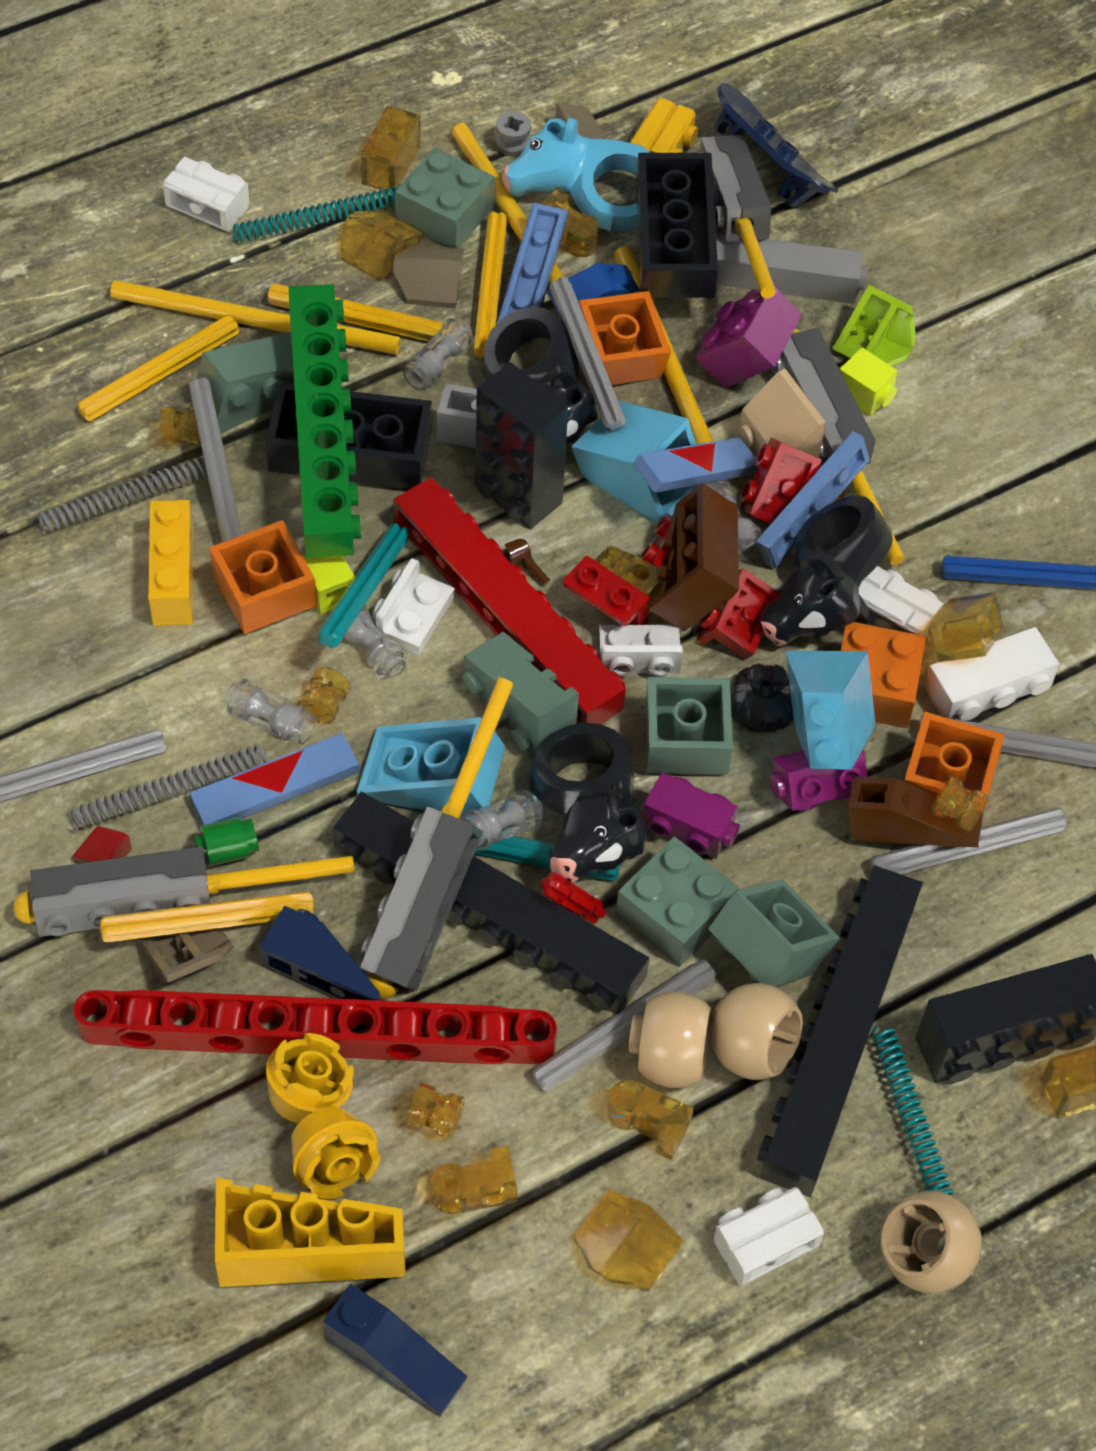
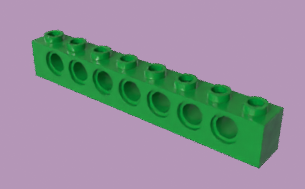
[288,284,361,558]

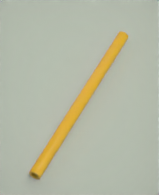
[451,123,565,287]
[614,246,713,444]
[110,280,401,355]

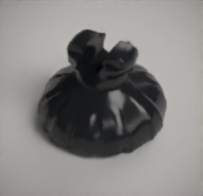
[730,663,794,733]

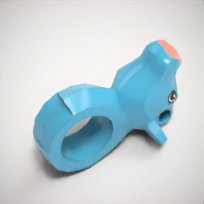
[502,117,650,232]

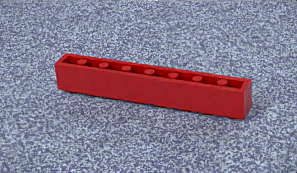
[393,477,626,724]

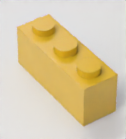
[148,500,194,626]

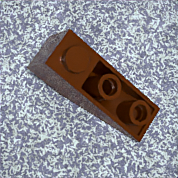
[848,776,983,848]

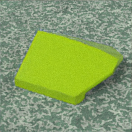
[832,285,916,366]

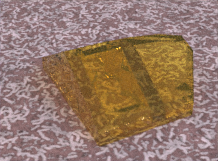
[341,211,424,282]
[574,1189,685,1292]

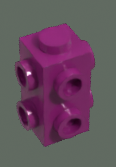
[770,750,867,811]
[642,772,740,859]

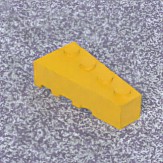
[215,1177,406,1287]

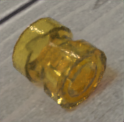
[161,407,201,445]
[297,667,351,724]
[930,775,989,832]
[407,1083,465,1139]

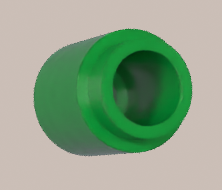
[194,816,259,867]

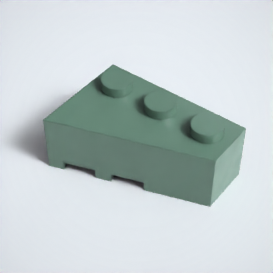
[188,332,294,434]
[462,632,579,759]

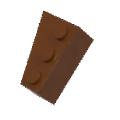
[649,483,739,632]

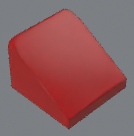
[72,826,132,863]

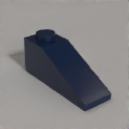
[259,905,380,1001]
[323,1284,467,1417]

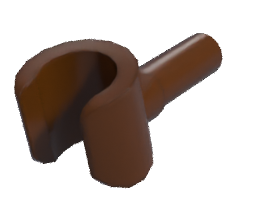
[503,539,550,586]

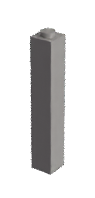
[716,232,868,304]

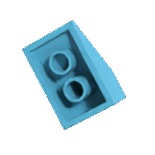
[356,717,506,816]

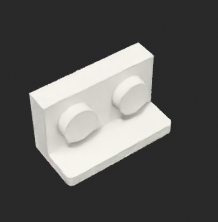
[372,558,455,656]
[599,625,683,676]

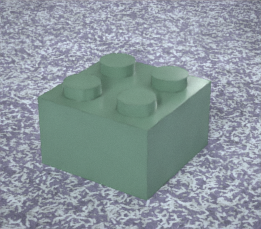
[395,147,495,248]
[645,677,733,774]
[615,836,739,967]
[708,879,840,987]

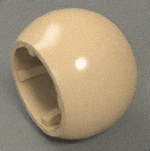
[709,983,803,1080]
[629,991,711,1088]
[880,1191,982,1293]

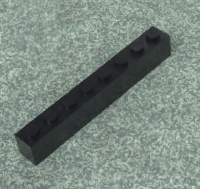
[333,791,650,1014]
[756,865,923,1198]

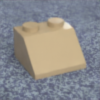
[738,369,826,458]

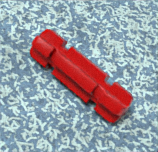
[540,873,606,924]

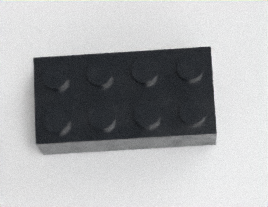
[636,153,718,298]
[475,362,568,530]
[266,383,432,489]
[915,954,1096,1083]

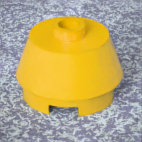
[266,1033,354,1124]
[291,1106,381,1199]

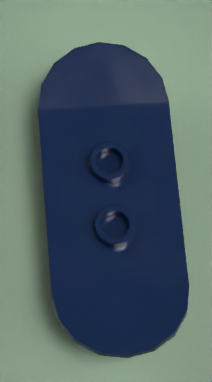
[713,83,838,208]

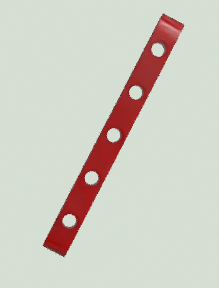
[73,990,557,1065]

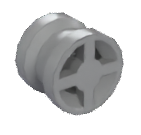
[496,111,531,157]

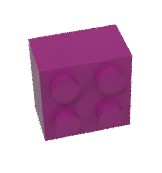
[696,286,802,389]

